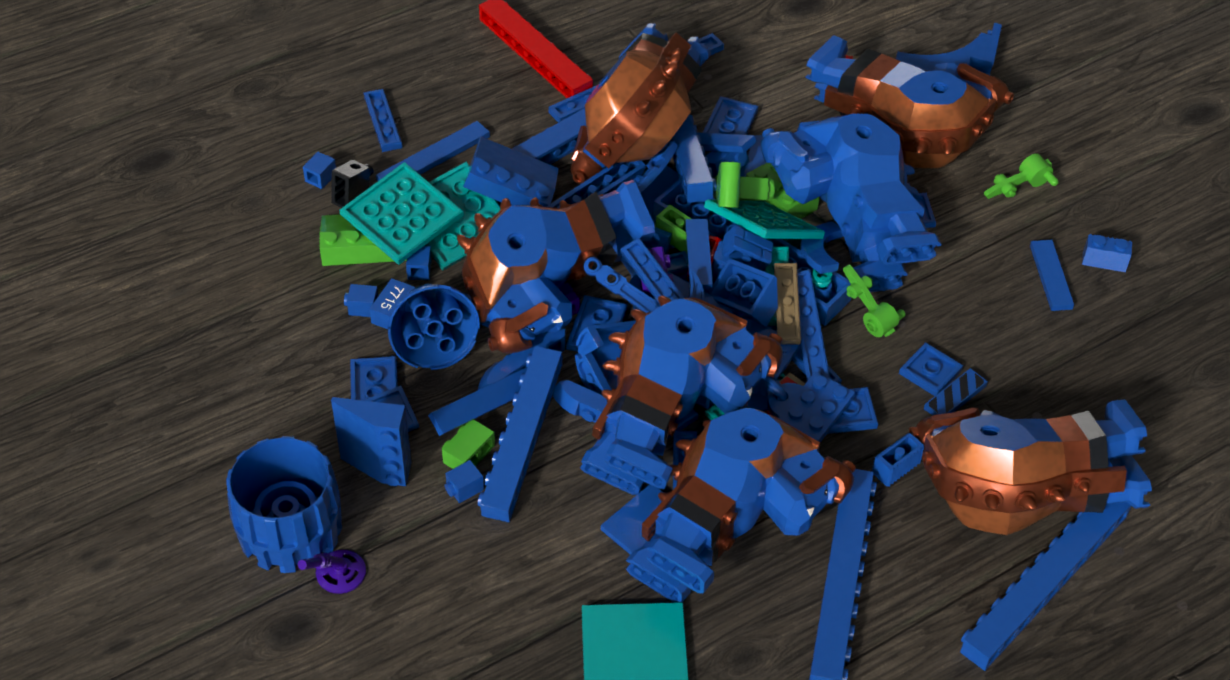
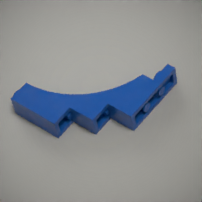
[896,23,1002,75]

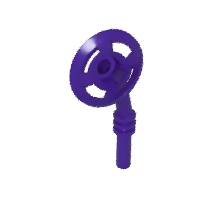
[298,550,366,594]

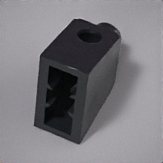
[331,160,374,208]

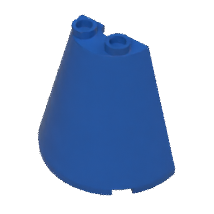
[575,321,636,395]

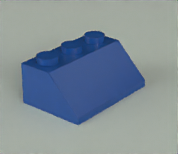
[708,258,778,327]

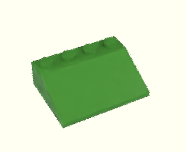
[320,215,407,266]

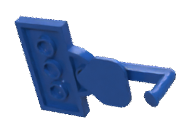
[747,371,855,442]

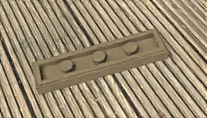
[774,263,801,345]

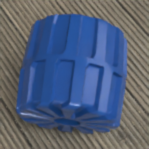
[226,436,342,573]

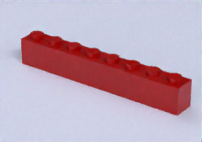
[479,0,593,98]

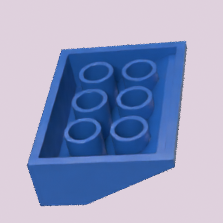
[463,137,559,207]
[331,397,412,486]

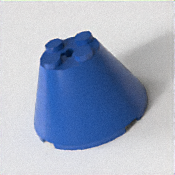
[388,284,480,370]

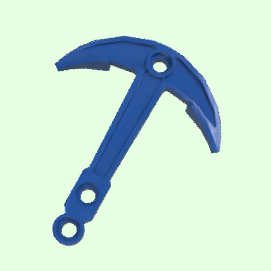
[584,257,705,313]

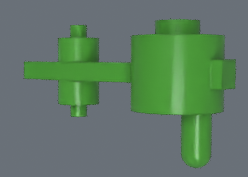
[984,154,1058,199]
[843,265,905,337]

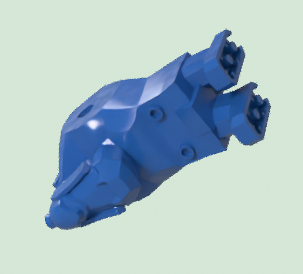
[761,114,942,292]

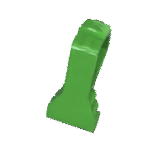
[713,162,775,208]

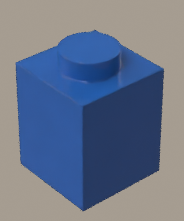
[303,152,336,189]
[406,246,432,280]
[344,284,378,317]
[444,460,484,503]

